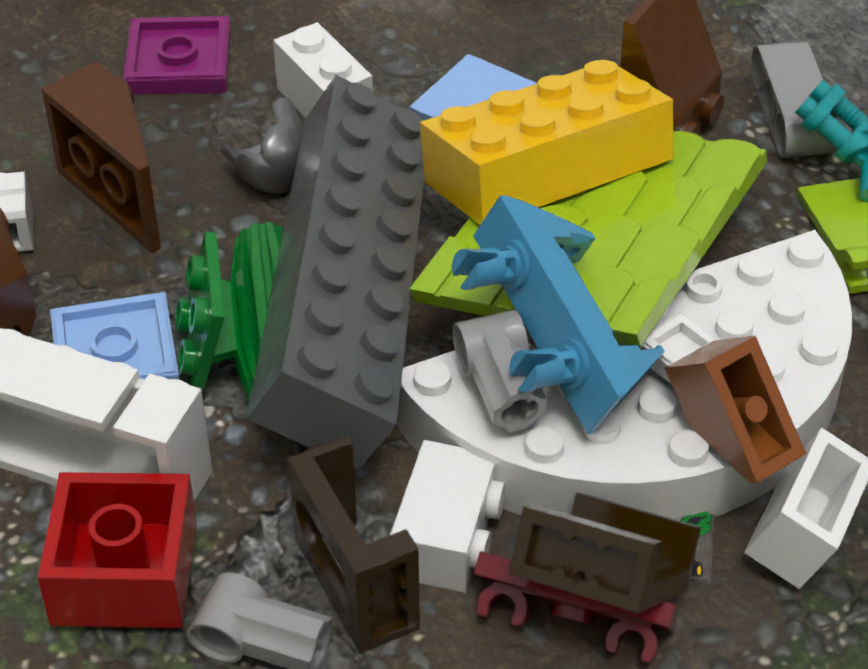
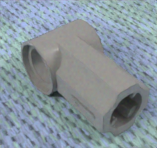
[452,310,547,432]
[187,572,333,669]

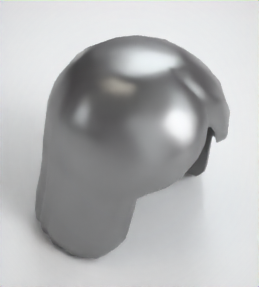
[220,97,303,194]

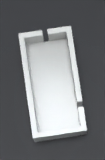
[0,328,213,501]

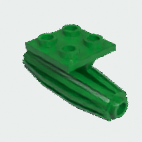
[175,221,284,428]

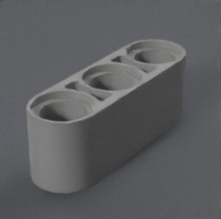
[751,41,838,158]

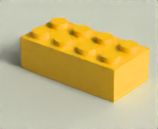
[420,60,673,225]

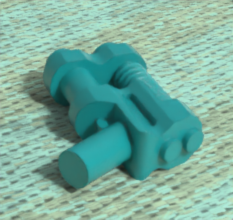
[795,80,868,202]

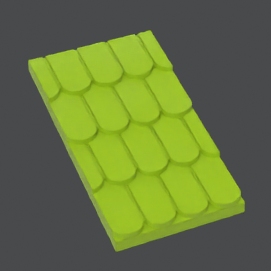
[409,131,768,348]

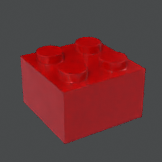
[38,472,197,628]

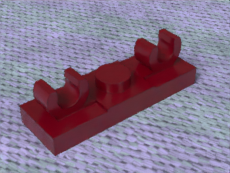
[473,551,679,665]

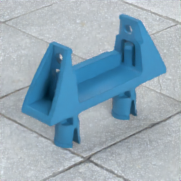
[452,195,665,434]

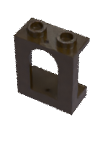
[288,435,420,654]
[509,493,701,613]

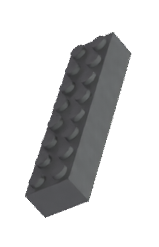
[246,74,424,470]

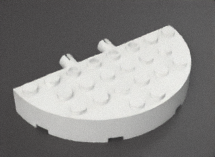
[396,230,852,521]

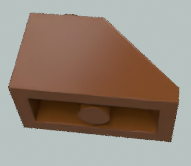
[665,335,807,483]

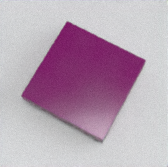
[123,16,231,95]

